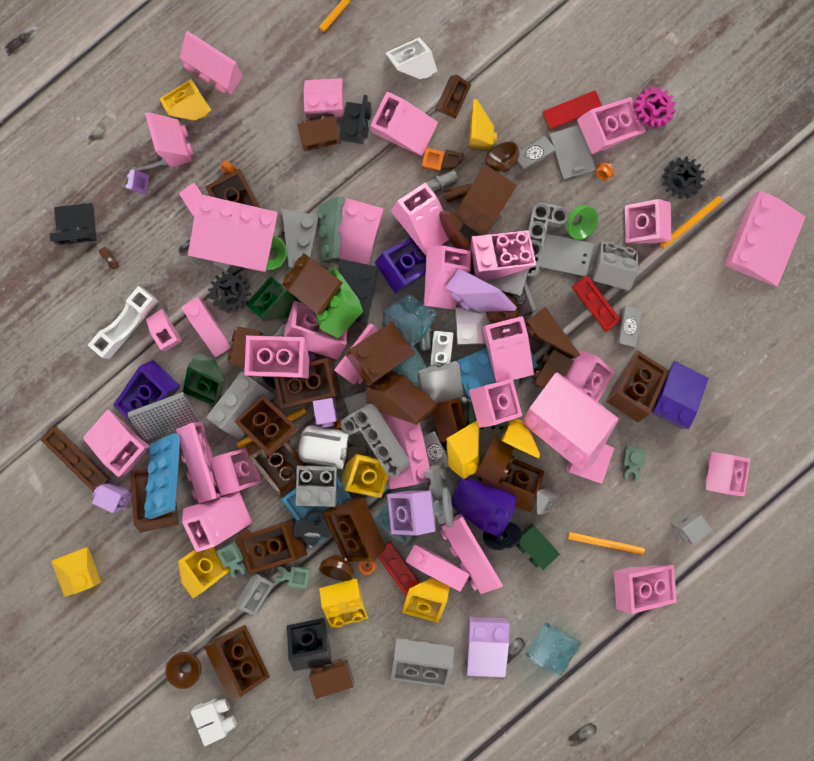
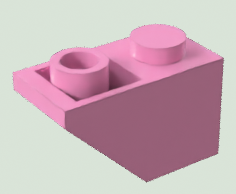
[146,309,183,351]

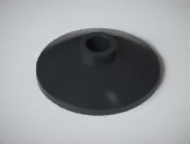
[483,522,522,551]

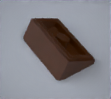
[435,75,471,119]

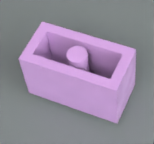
[313,398,339,428]
[92,482,132,513]

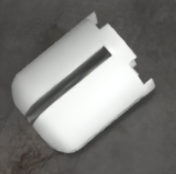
[298,425,350,469]

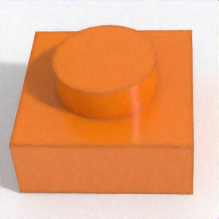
[421,147,444,172]

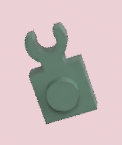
[622,446,646,481]
[216,541,247,578]
[275,565,311,589]

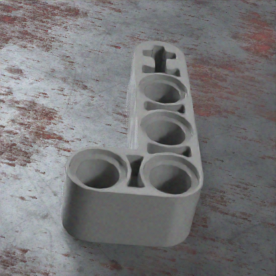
[526,203,569,279]
[341,404,410,478]

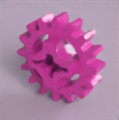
[633,86,676,129]

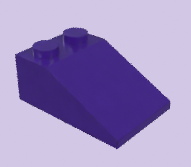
[374,237,426,294]
[113,360,180,424]
[651,361,709,429]
[451,477,517,537]

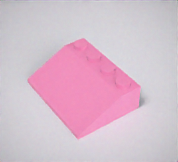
[724,191,805,287]
[188,194,278,272]
[522,372,619,471]

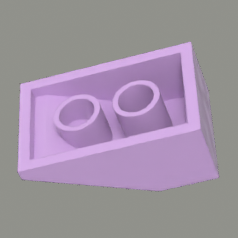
[446,269,517,312]
[467,617,510,677]

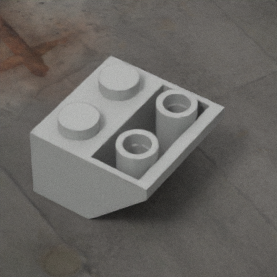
[593,241,638,291]
[296,466,338,507]

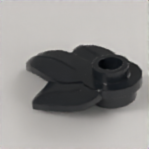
[293,509,332,548]

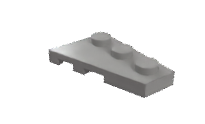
[282,209,319,269]
[424,463,453,524]

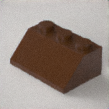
[479,459,544,512]
[323,498,386,562]
[204,625,270,699]

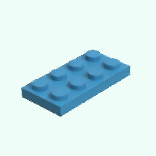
[456,348,538,398]
[144,433,180,519]

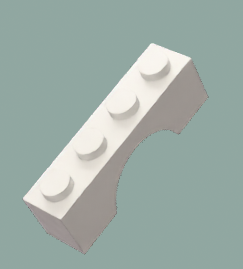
[88,286,159,359]

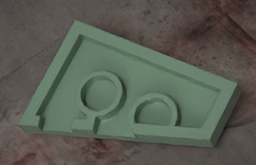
[317,196,344,262]

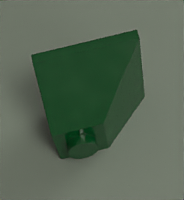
[246,276,300,321]
[183,352,224,406]

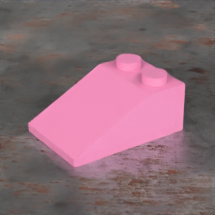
[577,97,646,154]
[145,112,194,167]
[338,198,384,265]
[614,564,677,614]

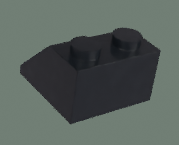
[287,618,332,671]

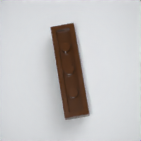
[41,426,110,492]

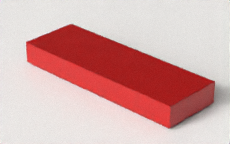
[542,90,602,130]
[571,275,621,332]
[378,541,420,597]

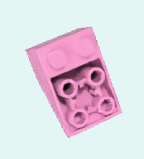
[370,92,438,157]
[391,183,449,255]
[469,230,536,281]
[424,246,471,310]
[482,316,534,382]
[83,409,150,477]
[182,491,252,552]

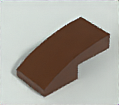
[439,211,471,249]

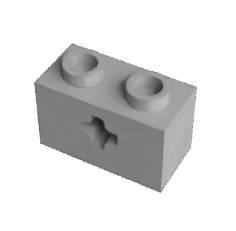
[671,511,713,545]

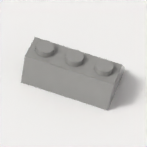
[206,371,275,440]
[390,639,454,688]

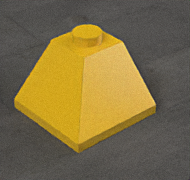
[160,79,212,121]
[469,99,497,150]
[499,418,540,458]
[447,421,480,479]
[341,454,389,498]
[51,547,101,597]
[178,547,230,598]
[401,578,450,623]

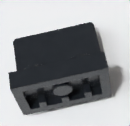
[341,95,372,144]
[50,203,97,245]

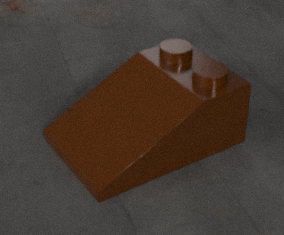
[454,165,517,235]
[205,169,261,208]
[282,253,343,315]
[525,307,580,359]
[345,322,415,387]
[606,350,669,422]
[274,358,341,409]
[366,371,437,425]
[234,395,299,457]
[246,439,306,498]
[131,468,179,533]
[237,518,307,574]

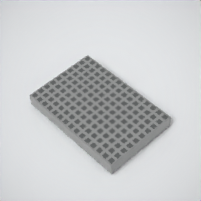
[128,392,199,441]

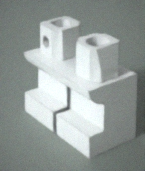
[430,331,453,368]
[191,697,237,747]

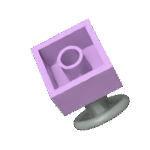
[387,487,453,535]

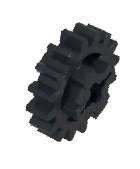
[662,156,705,199]
[208,271,251,313]

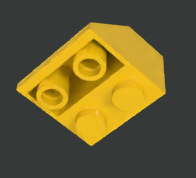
[319,578,368,628]

